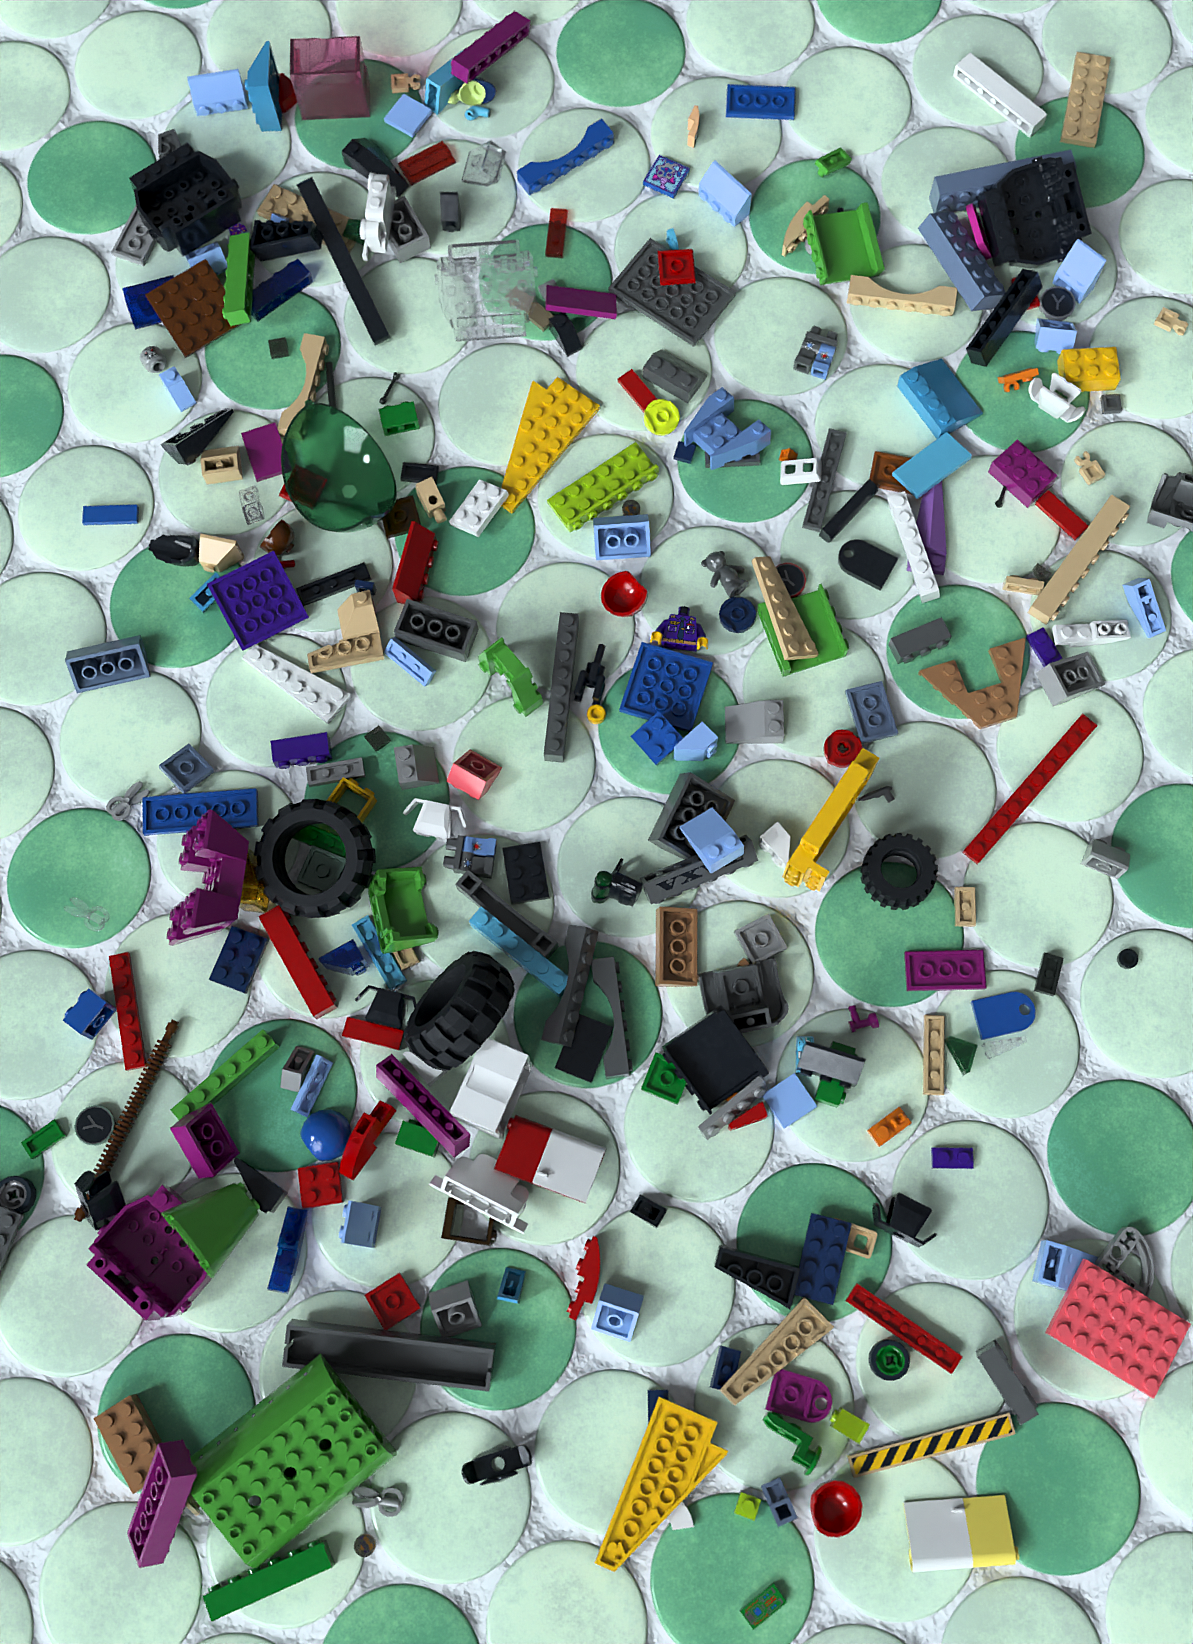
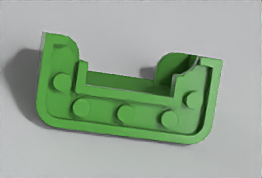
[368,867,439,954]

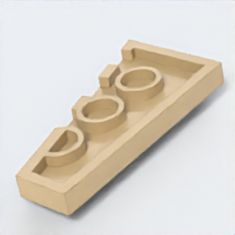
[307,632,384,673]

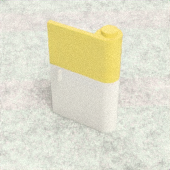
[903,1495,1019,1572]

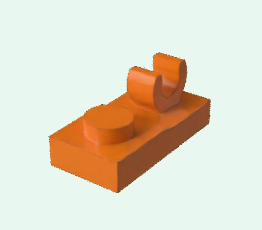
[997,368,1039,392]
[867,1106,912,1147]

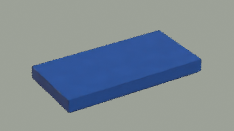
[726,84,796,120]

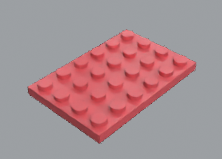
[1045,1259,1191,1399]

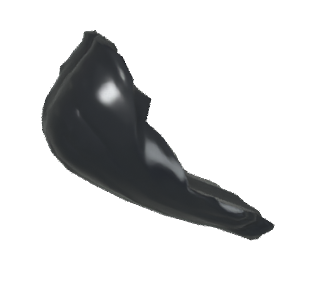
[148,535,200,567]

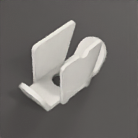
[1029,373,1086,423]
[403,798,467,841]

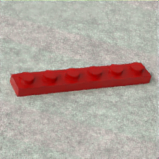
[109,952,147,1071]
[845,1283,963,1374]

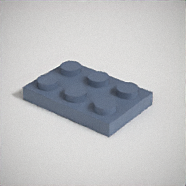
[845,681,898,744]

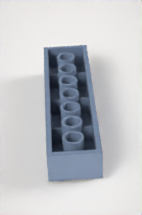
[929,150,1077,213]

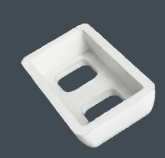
[780,458,822,485]

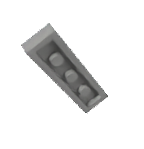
[698,1076,768,1140]

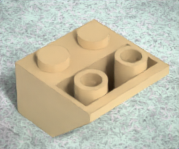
[200,445,243,485]

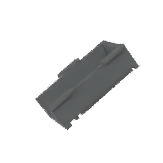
[976,1339,1039,1425]

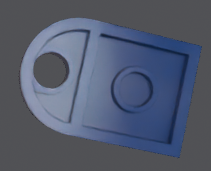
[971,992,1036,1040]

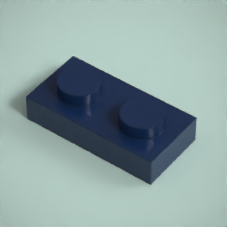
[710,1345,741,1390]

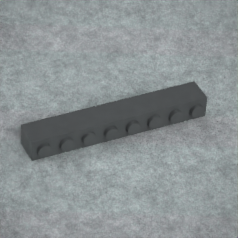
[544,612,579,763]

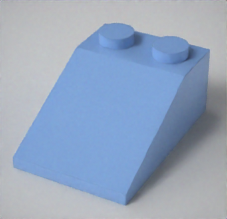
[679,808,744,874]

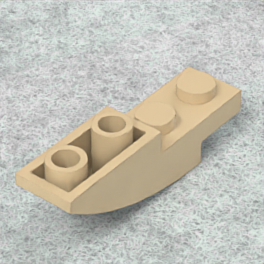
[782,195,830,257]

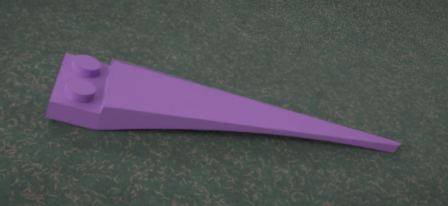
[907,481,947,575]

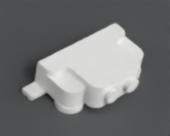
[360,172,396,261]
[429,1154,529,1234]

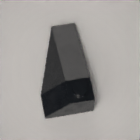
[342,138,409,198]

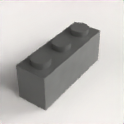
[888,617,952,664]

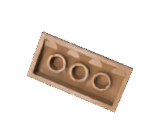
[655,907,697,987]

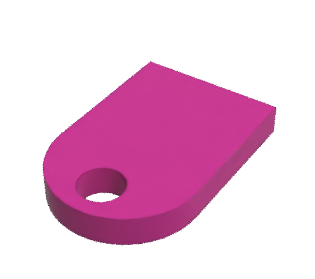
[966,203,992,260]

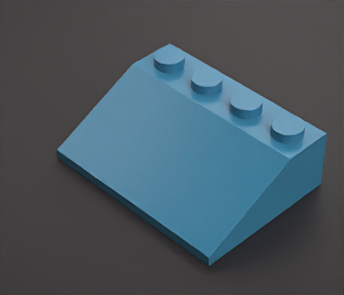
[245,41,282,132]
[897,359,983,439]

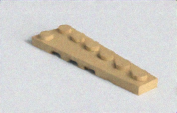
[752,556,819,660]
[719,1297,834,1405]

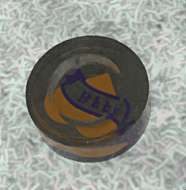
[622,500,640,516]
[354,1533,376,1557]

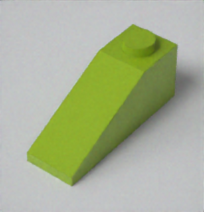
[829,1407,870,1444]

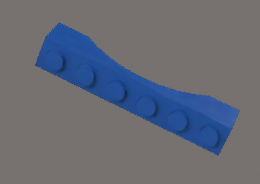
[517,118,614,196]

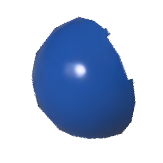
[300,1109,351,1161]

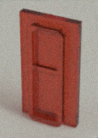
[398,141,456,186]

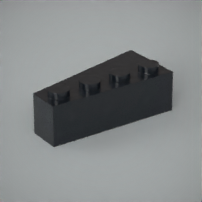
[250,220,323,262]
[714,1245,800,1310]

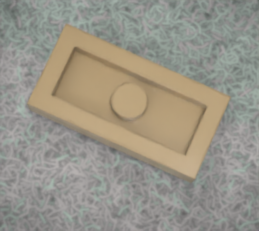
[1002,575,1044,596]
[954,887,976,927]

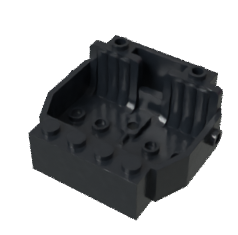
[129,142,242,257]
[976,156,1092,269]

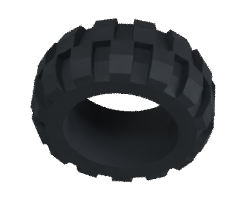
[253,799,376,918]
[404,950,515,1071]

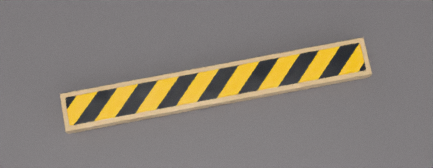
[847,1412,1016,1478]

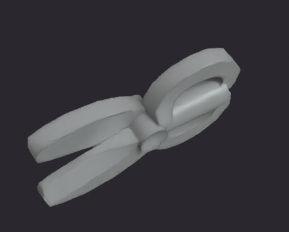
[106,781,150,821]
[352,1486,403,1517]

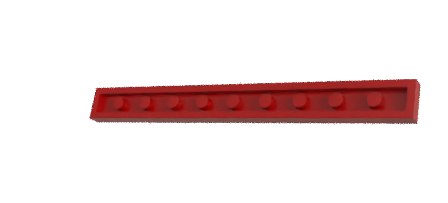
[962,713,1098,865]

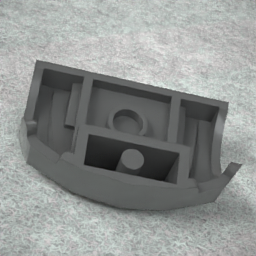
[1147,472,1193,532]

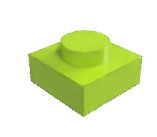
[734,1491,761,1521]

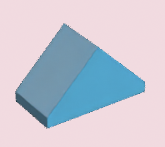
[497,1267,526,1304]

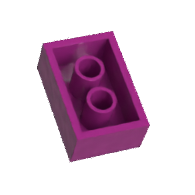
[988,439,1058,508]

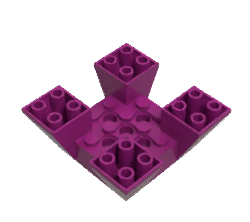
[166,809,249,946]

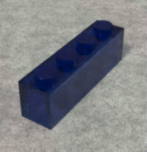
[251,258,313,322]

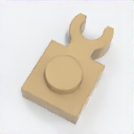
[391,73,421,93]
[1074,451,1106,486]

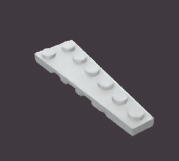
[242,644,352,724]

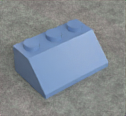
[187,69,248,116]
[699,161,752,227]
[593,514,651,560]

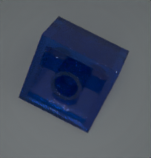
[318,939,370,976]

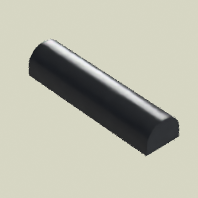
[819,479,878,543]

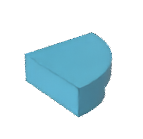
[667,228,679,250]

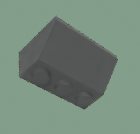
[643,349,707,403]

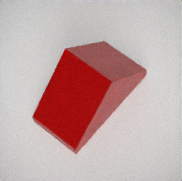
[279,73,303,113]

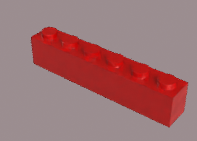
[258,905,337,1020]

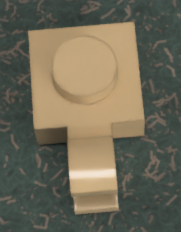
[1154,307,1189,336]

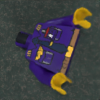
[650,606,708,652]

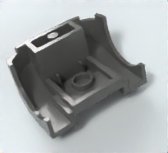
[697,957,788,1033]

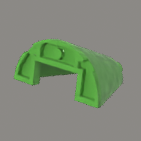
[161,1182,260,1279]

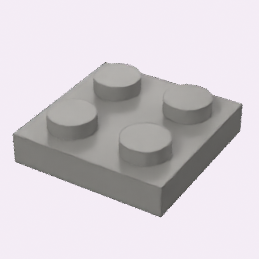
[734,914,788,964]

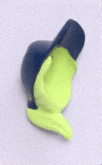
[448,78,496,106]

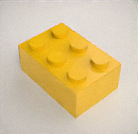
[1057,347,1121,392]

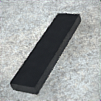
[296,562,372,606]

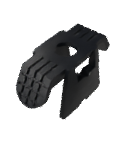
[355,985,417,1030]
[74,1171,126,1230]
[872,1193,937,1248]
[462,1445,532,1486]

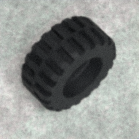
[860,833,938,910]

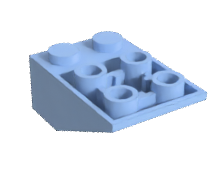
[1052,239,1106,304]
[339,1200,382,1248]
[1032,1240,1098,1291]

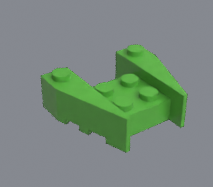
[478,637,543,717]

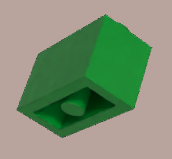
[378,401,420,436]
[395,1119,440,1158]

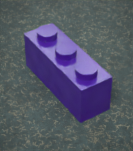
[270,732,332,769]

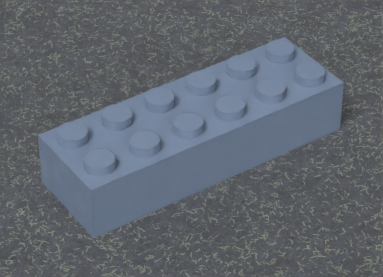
[918,212,1006,311]

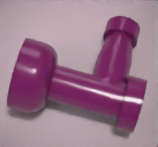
[848,1005,879,1033]

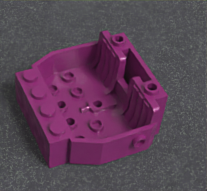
[86,1185,212,1321]

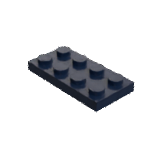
[794,1213,852,1305]

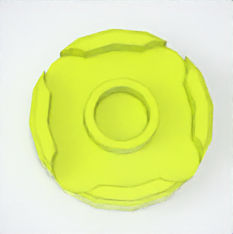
[643,399,680,436]

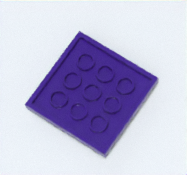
[207,551,309,651]

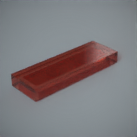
[545,208,568,258]

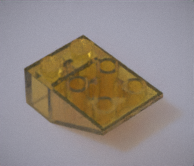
[240,848,270,913]

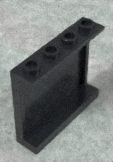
[662,1005,769,1115]

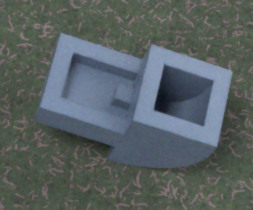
[761,1477,798,1527]

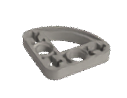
[1094,1226,1154,1297]

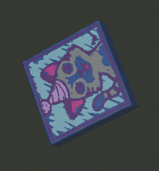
[643,155,690,199]

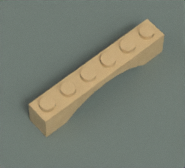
[847,275,957,316]
[278,333,329,440]

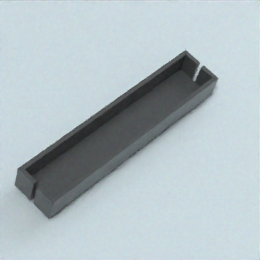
[282,1319,496,1392]

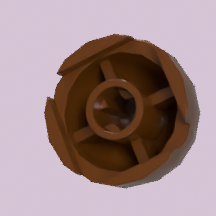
[260,519,295,556]

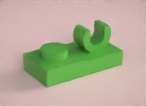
[815,147,852,178]

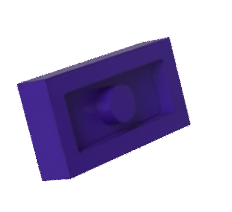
[1026,627,1063,667]
[931,1148,974,1169]

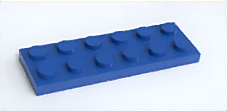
[142,788,259,836]

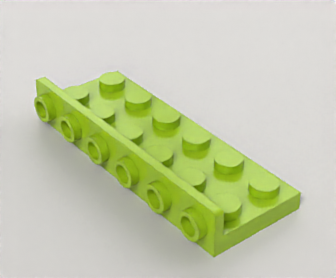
[547,442,659,532]

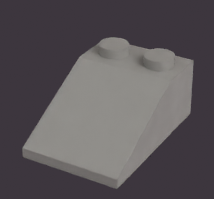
[1036,652,1105,706]
[725,700,784,744]

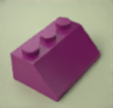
[170,1103,240,1178]

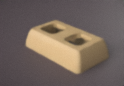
[835,1218,878,1259]

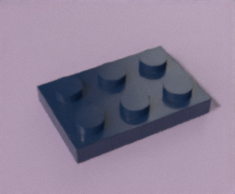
[209,926,269,994]

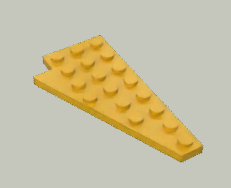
[501,377,600,514]
[595,1397,728,1572]

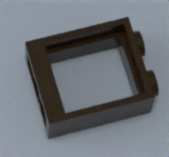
[441,1197,499,1246]

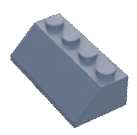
[65,635,150,693]

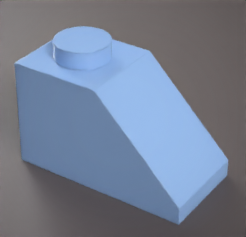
[159,366,196,412]

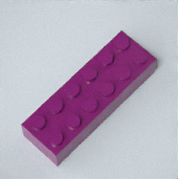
[127,1440,197,1568]

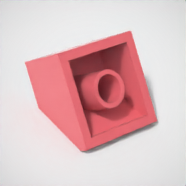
[447,749,502,800]

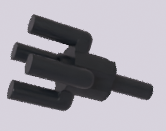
[574,644,606,705]

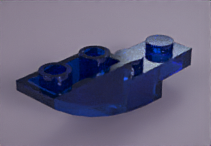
[267,1207,308,1294]

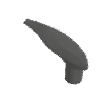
[858,786,895,803]

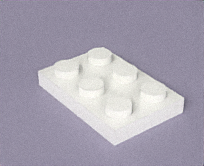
[449,479,509,537]

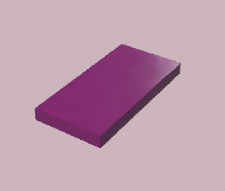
[545,285,617,319]
[904,950,987,991]

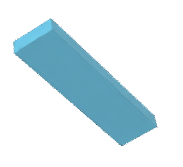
[352,915,407,991]

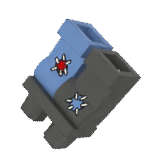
[793,326,838,380]
[443,835,497,879]

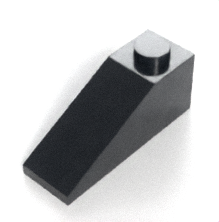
[233,1157,288,1214]

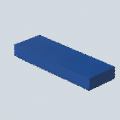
[82,504,139,525]

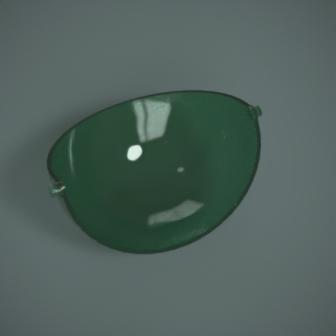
[281,399,397,533]

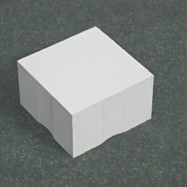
[450,1038,533,1139]

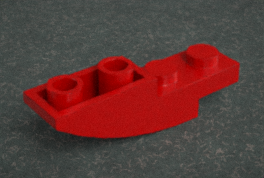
[339,1101,397,1181]
[567,1236,600,1321]

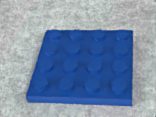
[619,642,713,733]

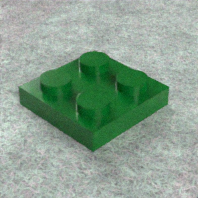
[641,1052,686,1105]

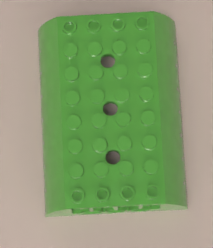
[190,1354,397,1568]

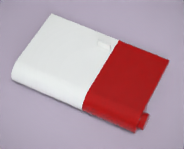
[494,1115,606,1204]

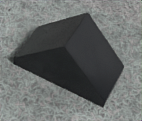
[630,1194,667,1229]

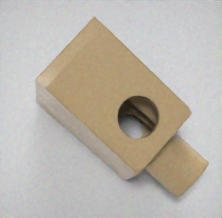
[415,477,447,524]

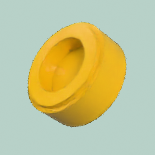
[587,704,606,724]

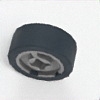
[0,1176,36,1214]

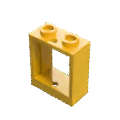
[326,777,377,823]

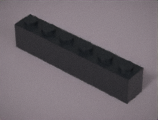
[966,269,1043,367]

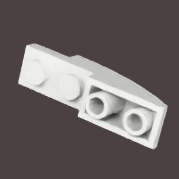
[1052,620,1131,648]

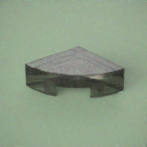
[1033,563,1052,583]

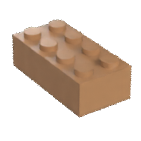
[93,1394,163,1494]

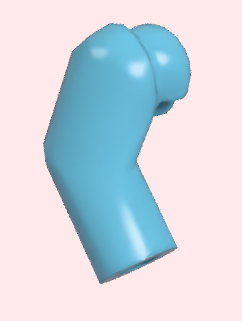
[465,105,490,120]

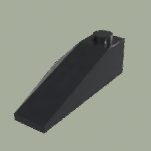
[160,408,234,466]

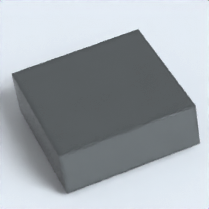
[1100,394,1122,414]

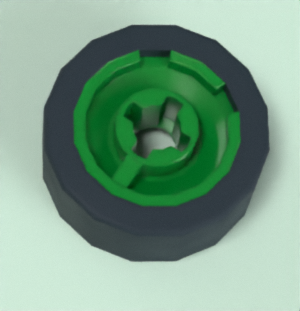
[869,1339,910,1381]

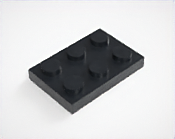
[502,842,550,905]

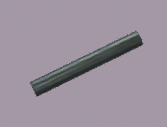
[325,362,337,413]

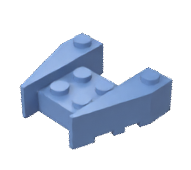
[684,387,771,470]

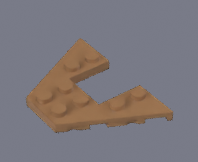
[918,638,1025,730]

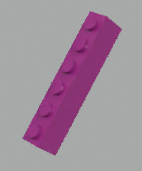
[451,10,531,84]
[376,1054,470,1158]

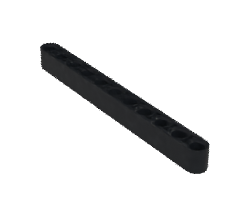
[296,177,390,345]

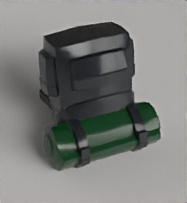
[591,858,643,907]

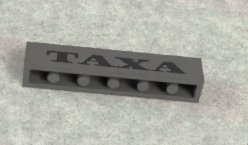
[640,835,758,904]

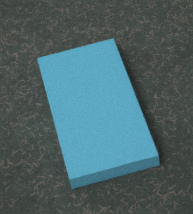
[892,432,972,499]

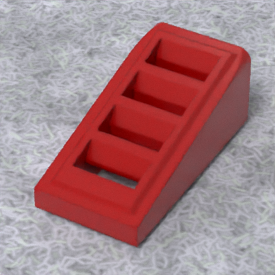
[728,1101,768,1131]

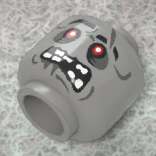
[140,346,167,373]

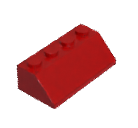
[392,521,439,604]

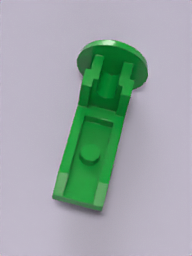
[762,1411,822,1476]

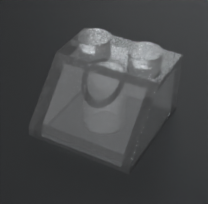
[462,140,506,187]

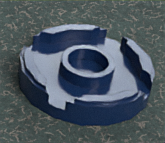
[719,597,756,633]

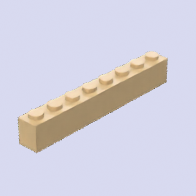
[1027,495,1130,625]

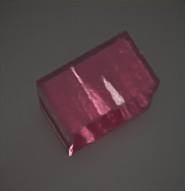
[290,36,370,120]

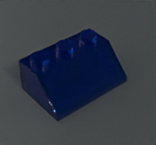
[122,275,174,330]

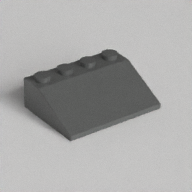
[648,772,735,859]

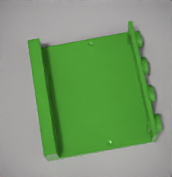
[803,202,885,285]
[757,584,849,677]

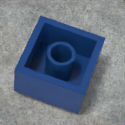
[630,711,683,765]
[63,988,116,1040]

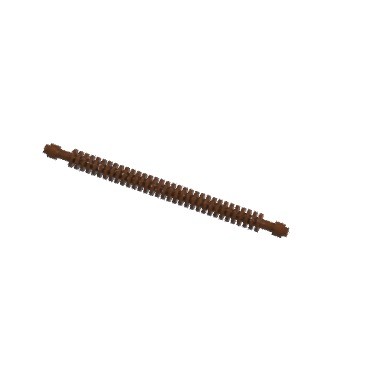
[74,1019,179,1222]

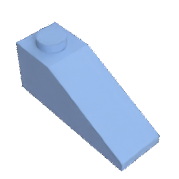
[1123,578,1166,638]

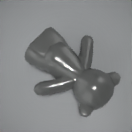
[701,551,748,598]

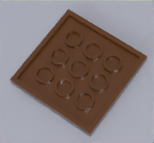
[145,259,242,358]

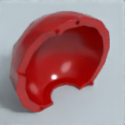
[601,571,648,618]
[810,1480,863,1538]

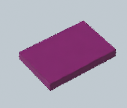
[241,422,291,482]

